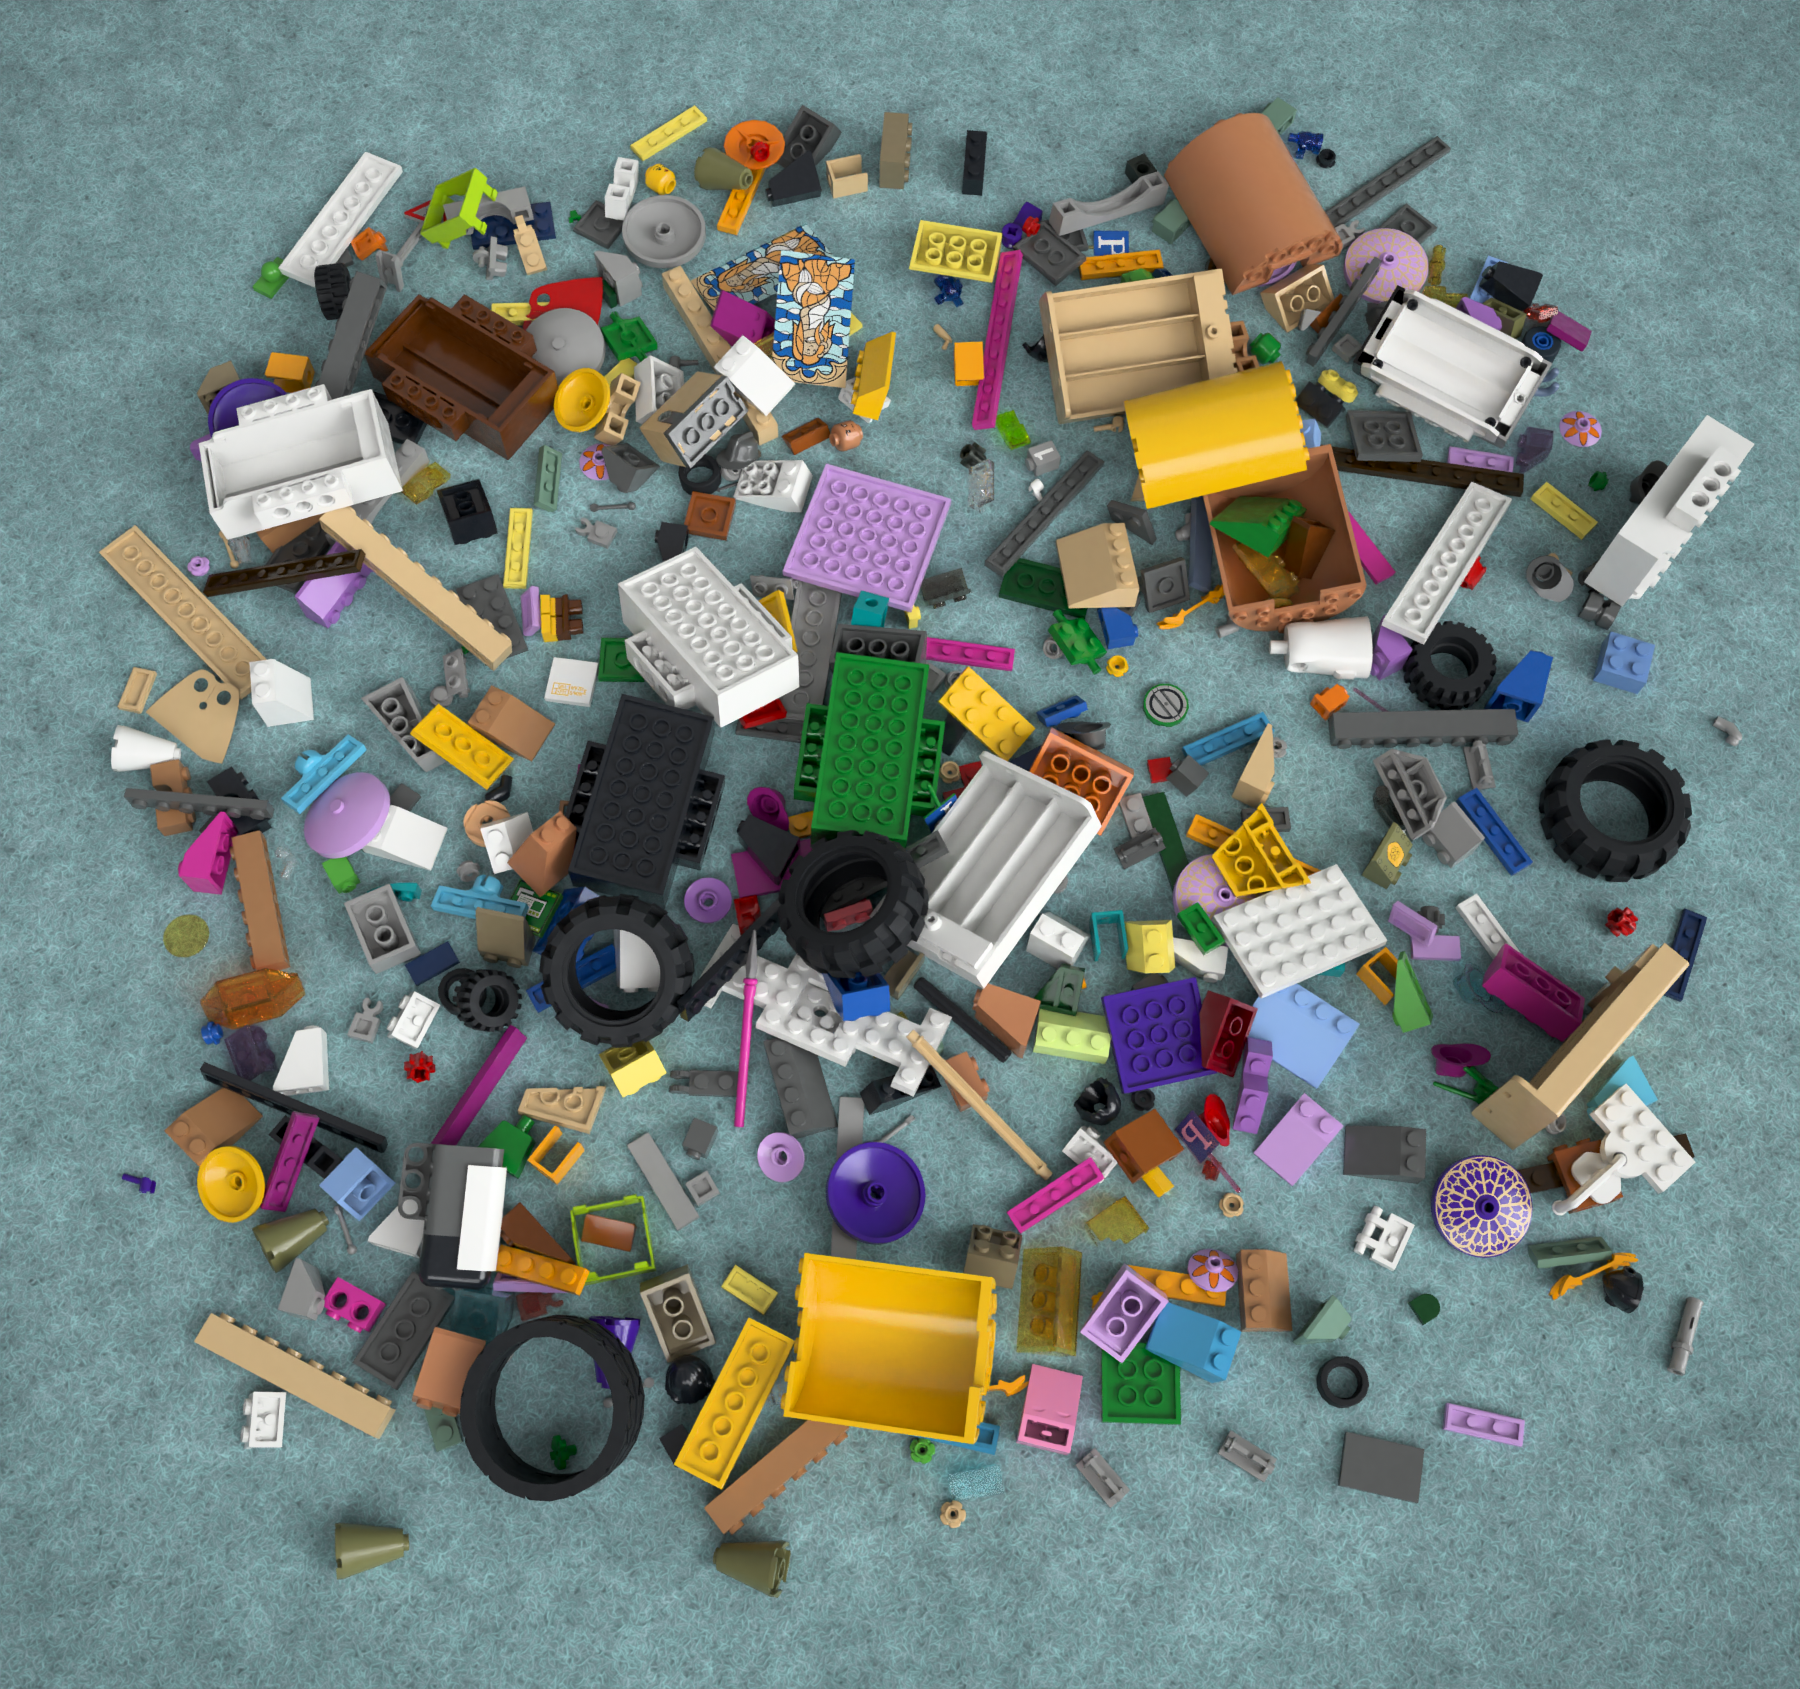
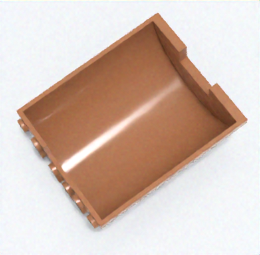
[1164,113,1343,295]
[1203,444,1367,633]

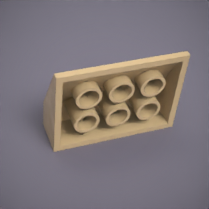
[1056,523,1139,608]

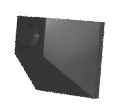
[602,443,660,493]

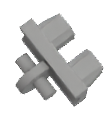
[473,236,508,280]

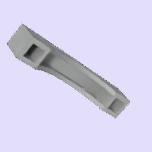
[1049,171,1169,236]
[325,439,430,548]

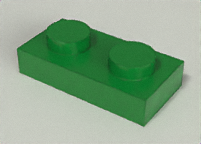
[1177,902,1225,955]

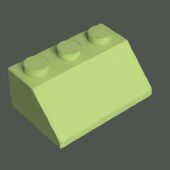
[1033,1009,1111,1064]

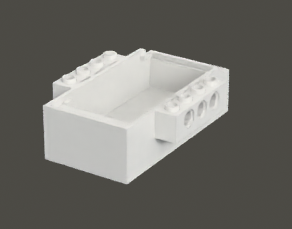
[199,384,403,540]
[1584,415,1754,607]
[618,547,799,728]

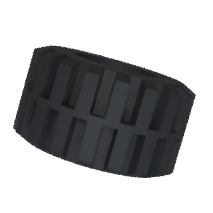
[314,262,351,320]
[452,969,522,1032]

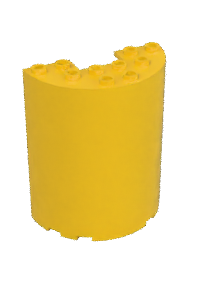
[1124,361,1310,509]
[781,1253,997,1444]

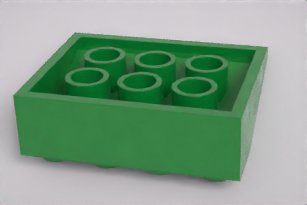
[1209,496,1307,557]

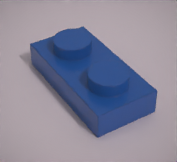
[1036,695,1088,727]

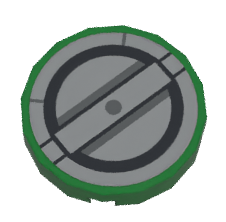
[1143,684,1189,727]

